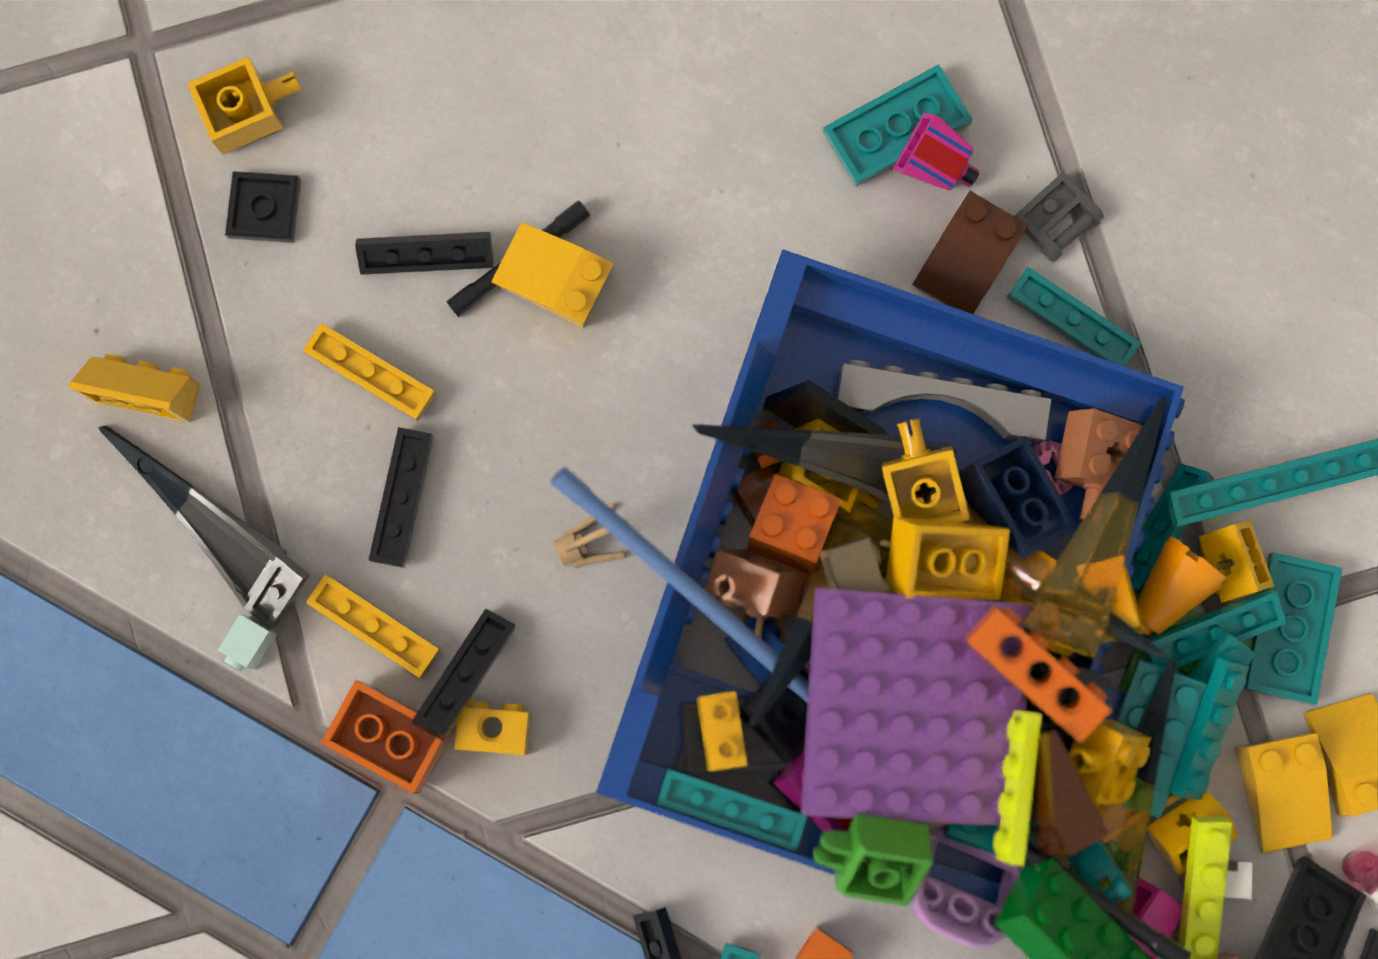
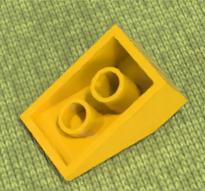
[491,222,613,328]
[886,517,1010,600]
[1304,693,1378,817]
[1235,733,1333,853]

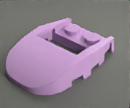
[912,825,1024,950]

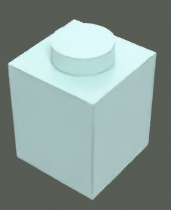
[218,614,277,671]

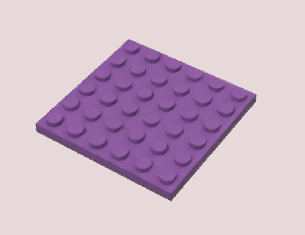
[801,588,1032,826]

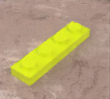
[994,710,1042,866]
[1178,817,1233,959]

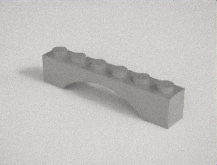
[835,360,1051,445]

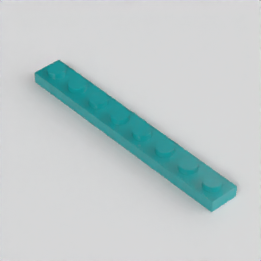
[1164,438,1378,527]

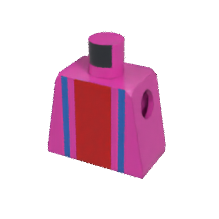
[892,113,979,191]

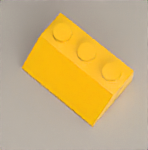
[69,354,200,422]

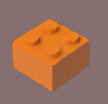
[747,474,841,575]

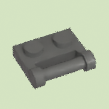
[1014,172,1104,262]

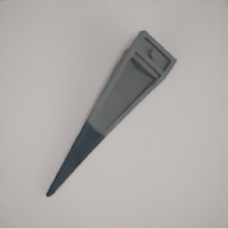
[692,424,958,501]
[99,425,310,630]

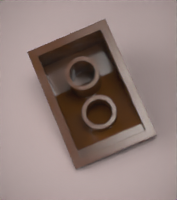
[912,191,1028,314]
[1028,730,1109,856]

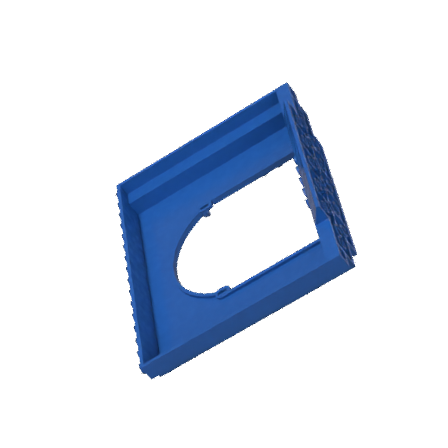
[596,249,1185,905]

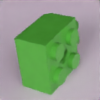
[813,813,933,906]

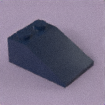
[958,436,1079,559]

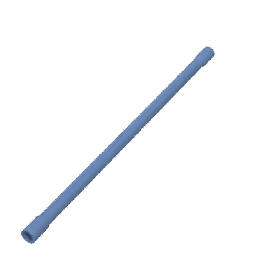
[550,466,809,703]

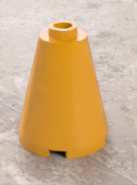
[1136,536,1227,636]

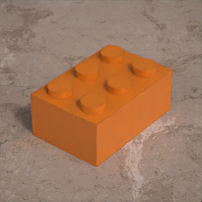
[321,680,454,794]

